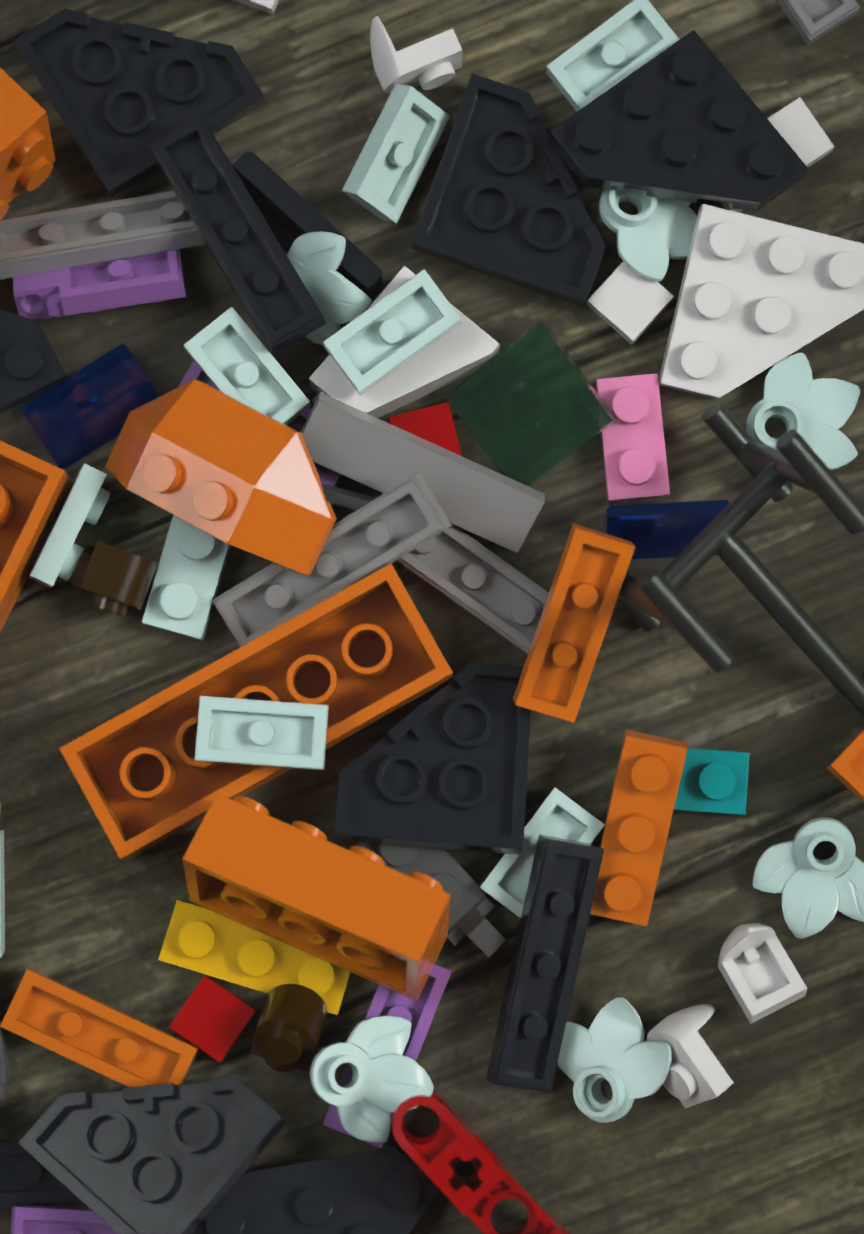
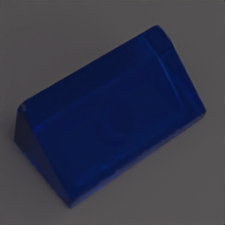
[21,343,159,469]
[603,500,731,559]

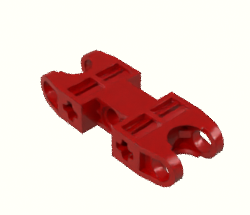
[392,1092,569,1234]

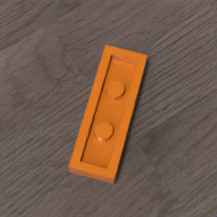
[513,524,635,723]
[590,729,688,926]
[0,969,199,1087]

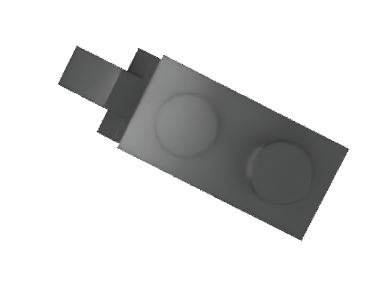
[357,842,506,958]

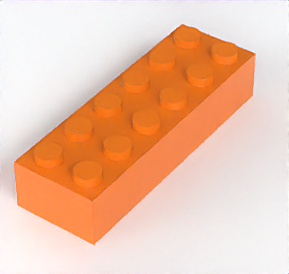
[59,564,453,861]

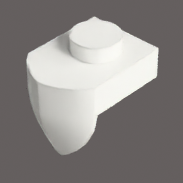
[370,16,462,93]
[718,923,807,1024]
[646,1004,733,1108]

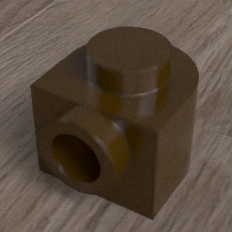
[71,541,158,618]
[249,984,327,1072]

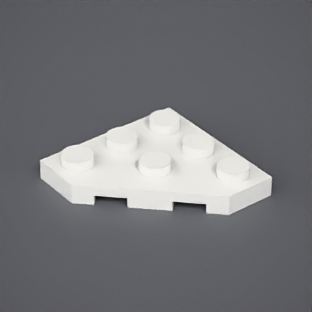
[658,204,864,399]

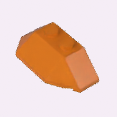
[105,379,336,575]

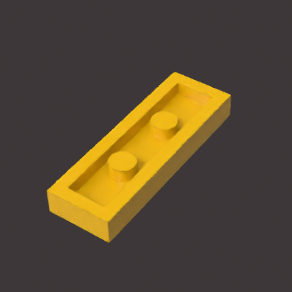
[158,900,351,1015]

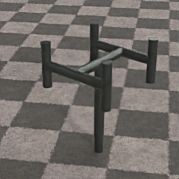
[617,402,864,718]

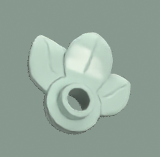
[599,186,697,282]
[286,231,372,345]
[745,352,860,470]
[753,817,864,939]
[558,997,672,1123]
[310,1015,434,1142]

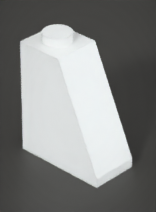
[309,266,500,418]

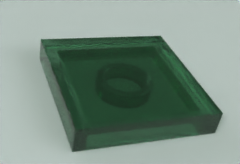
[445,321,617,487]

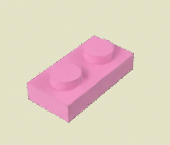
[595,373,670,504]

